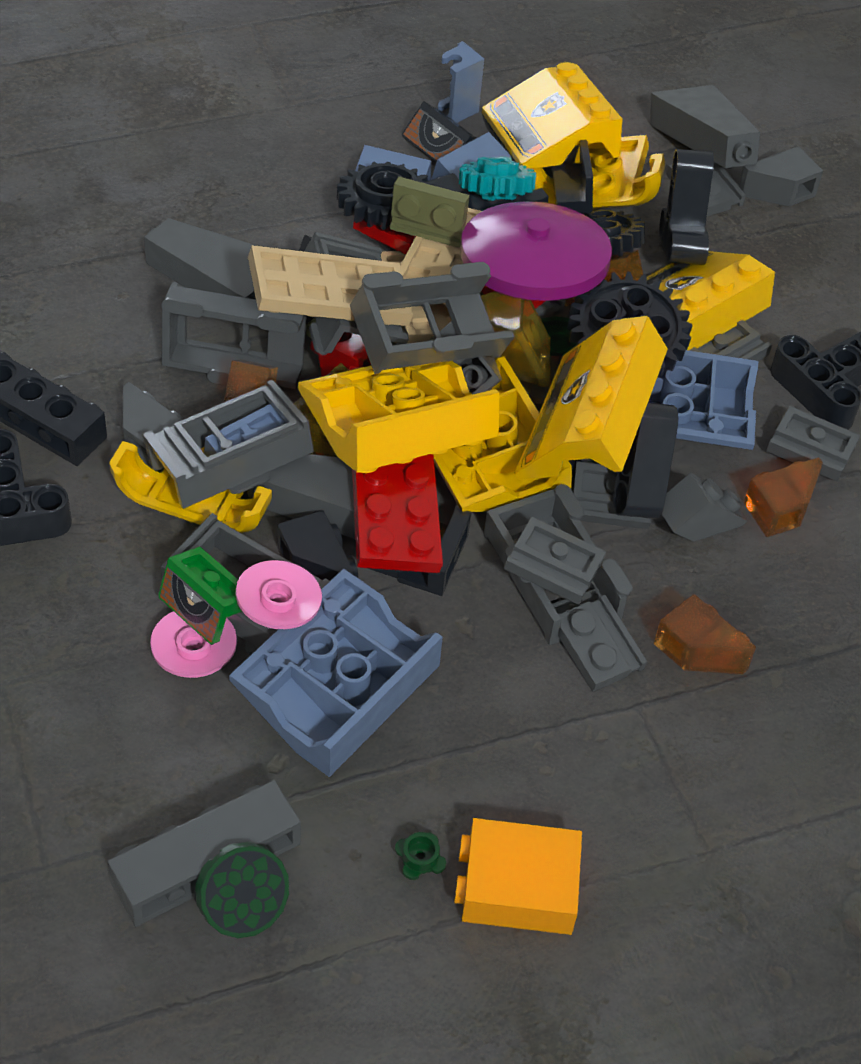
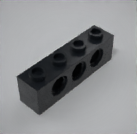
[0,351,107,466]

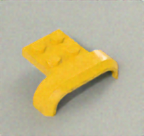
[534,135,665,209]
[109,441,272,533]

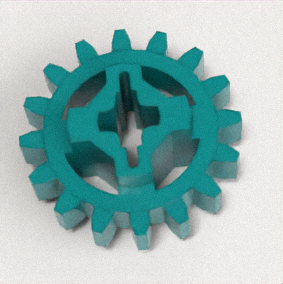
[459,156,536,201]

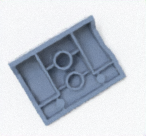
[648,350,758,450]
[229,569,443,777]

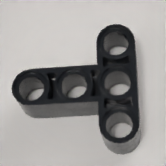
[659,149,714,265]
[770,332,861,430]
[613,403,679,519]
[0,429,72,546]

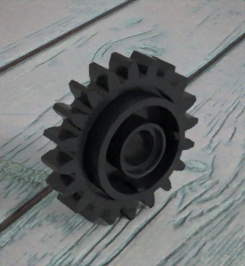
[337,162,434,230]

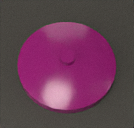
[460,201,612,301]

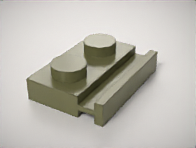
[390,177,470,248]

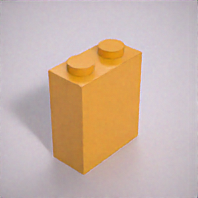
[454,818,582,935]

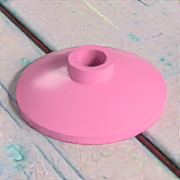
[236,560,322,629]
[150,611,237,678]

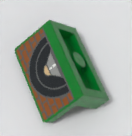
[159,547,242,645]

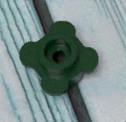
[395,832,446,880]

